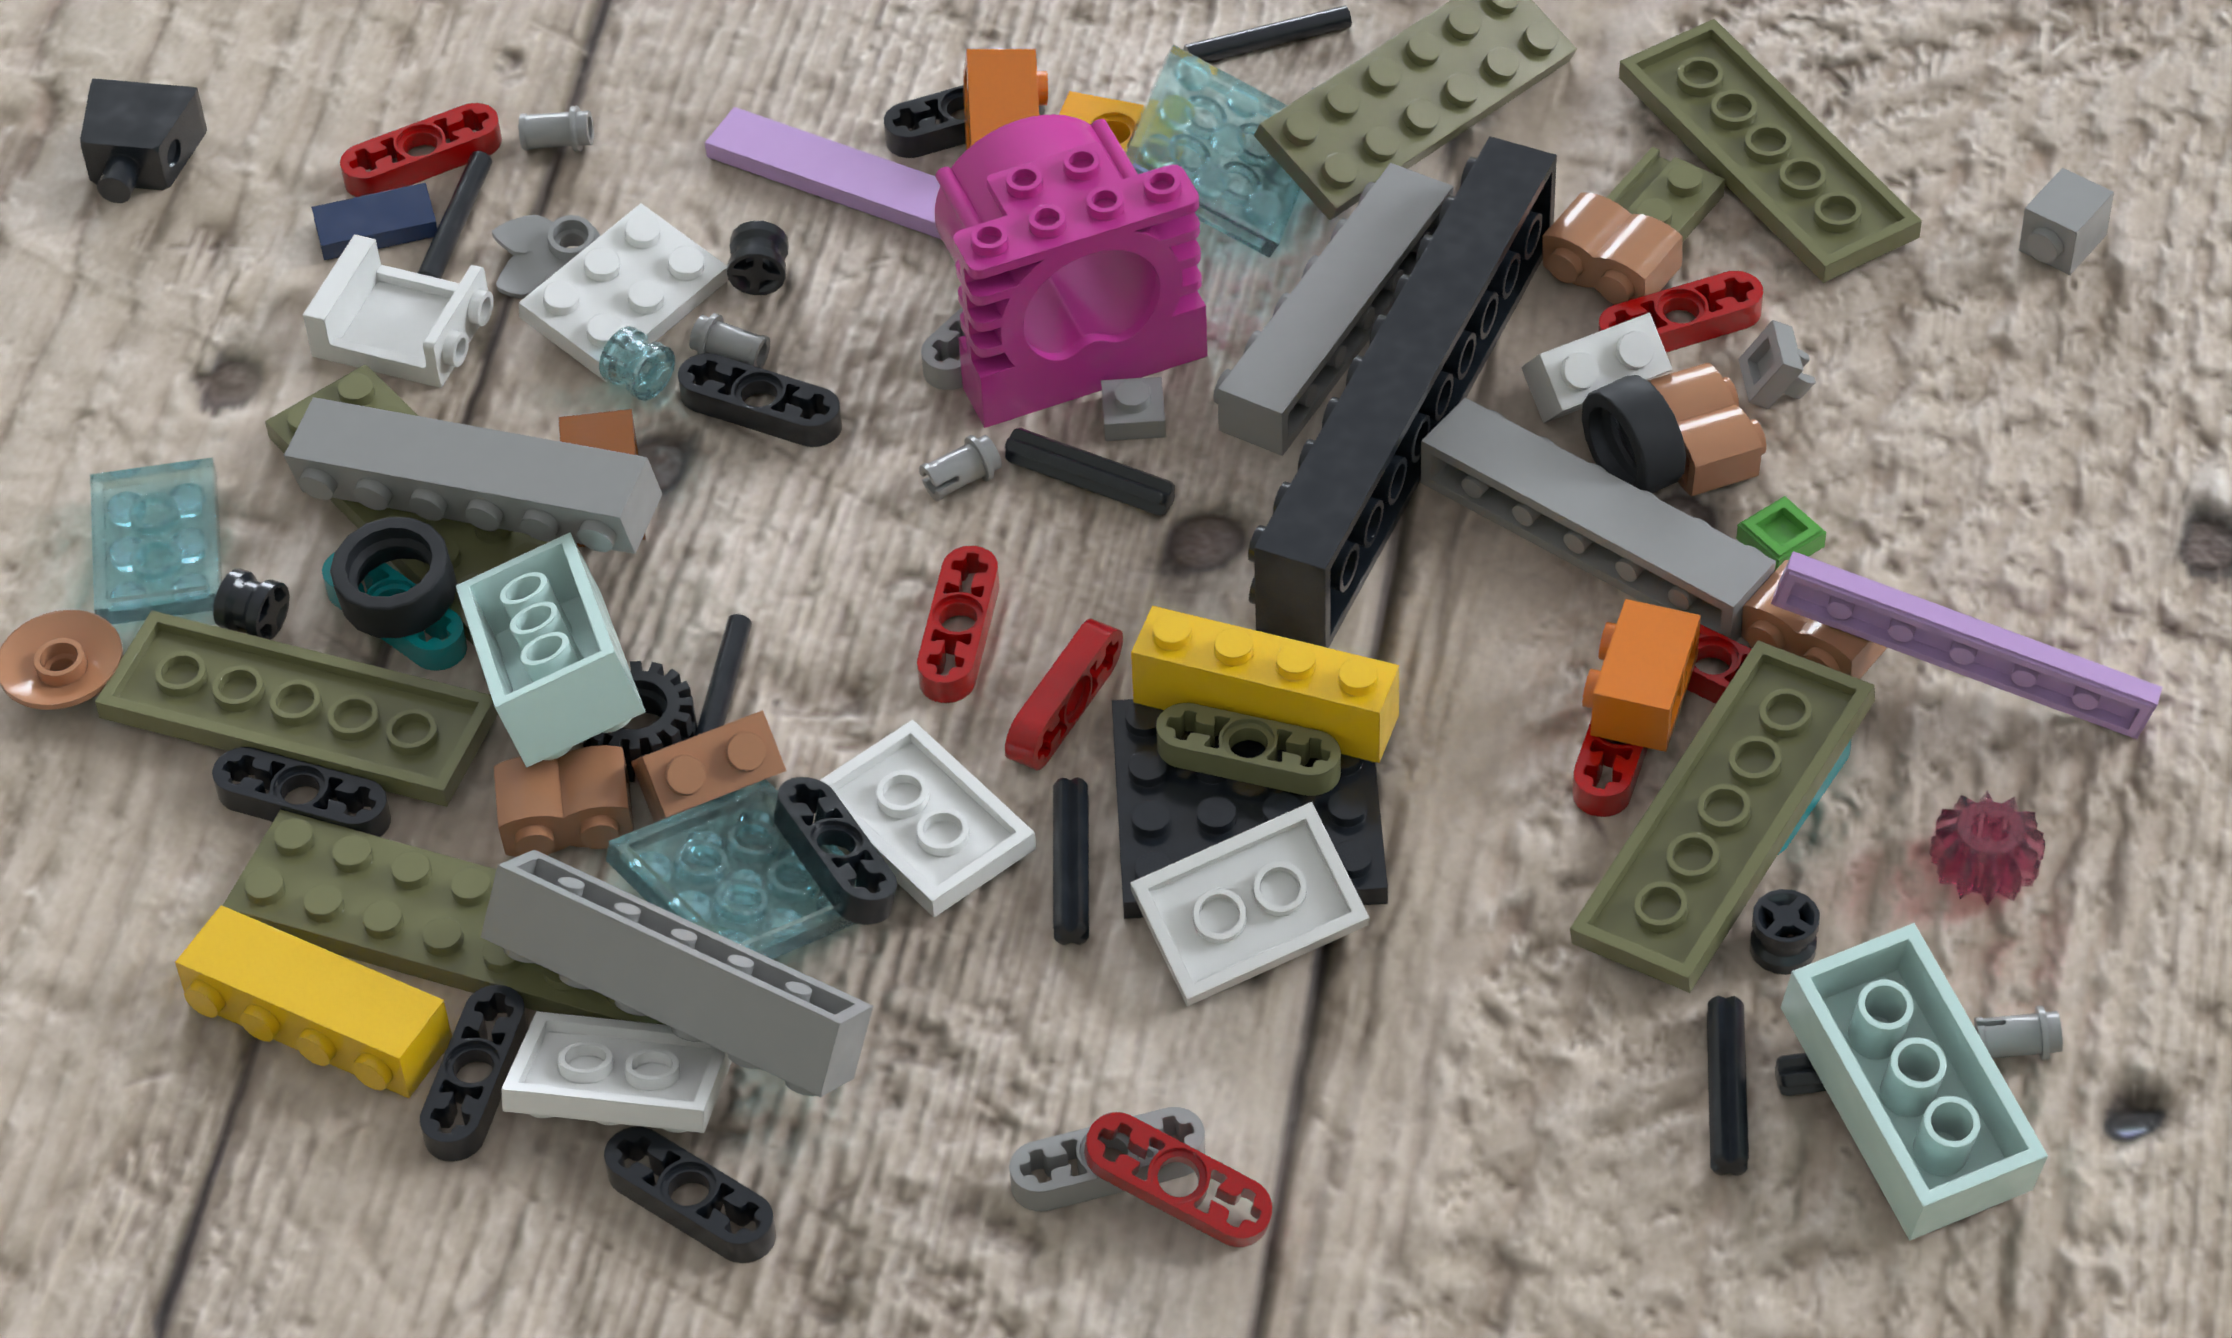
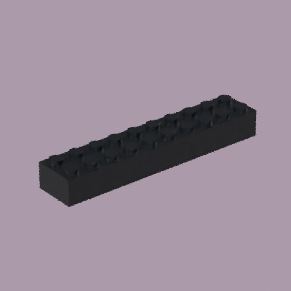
[1248,136,1557,648]

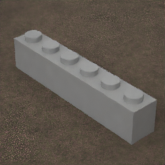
[1213,163,1453,456]
[284,397,662,554]
[1421,398,1776,642]
[481,850,873,1097]

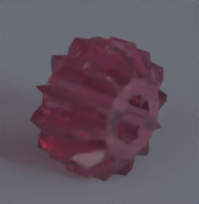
[1929,790,2045,906]

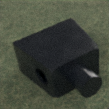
[80,78,207,203]

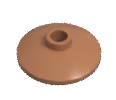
[0,610,123,710]

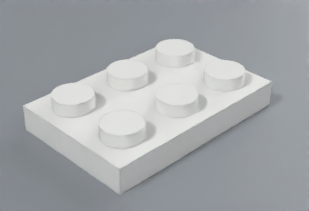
[519,203,728,382]
[820,719,1036,917]
[1130,802,1370,1007]
[501,1011,732,1133]

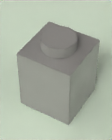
[2019,168,2114,275]

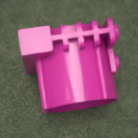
[935,114,1208,428]

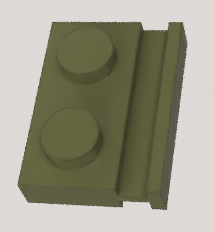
[1606,147,1725,243]

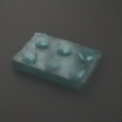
[90,457,222,625]

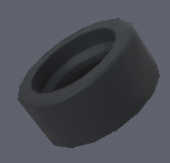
[1581,375,1686,493]
[330,517,457,638]

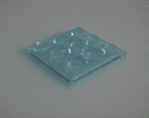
[1124,44,1301,258]
[606,779,857,959]

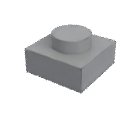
[1101,377,1166,441]

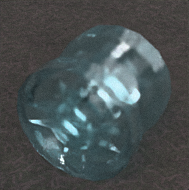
[599,326,675,401]

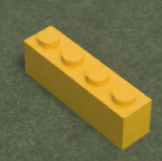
[1131,606,1399,763]
[175,905,452,1098]

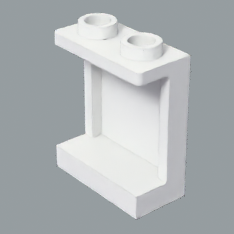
[303,234,493,388]

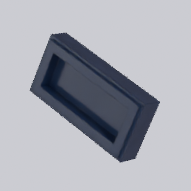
[311,183,437,260]

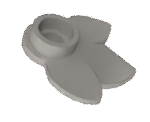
[492,215,600,299]

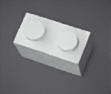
[1521,312,1672,423]

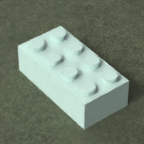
[456,532,645,767]
[1780,923,2048,1241]

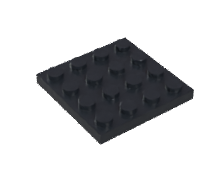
[1111,699,1388,919]

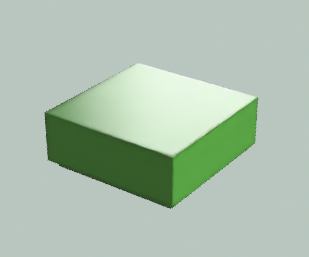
[1736,496,1826,571]

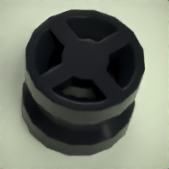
[727,221,789,295]
[213,568,290,640]
[1749,889,1820,975]

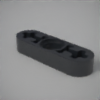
[884,85,1045,158]
[678,353,842,447]
[212,747,391,837]
[774,777,897,925]
[420,985,528,1162]
[604,1126,776,1263]

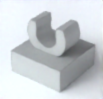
[1738,320,1816,409]

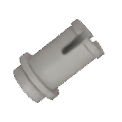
[518,106,594,151]
[689,313,770,368]
[919,435,1002,501]
[1974,1006,2063,1061]

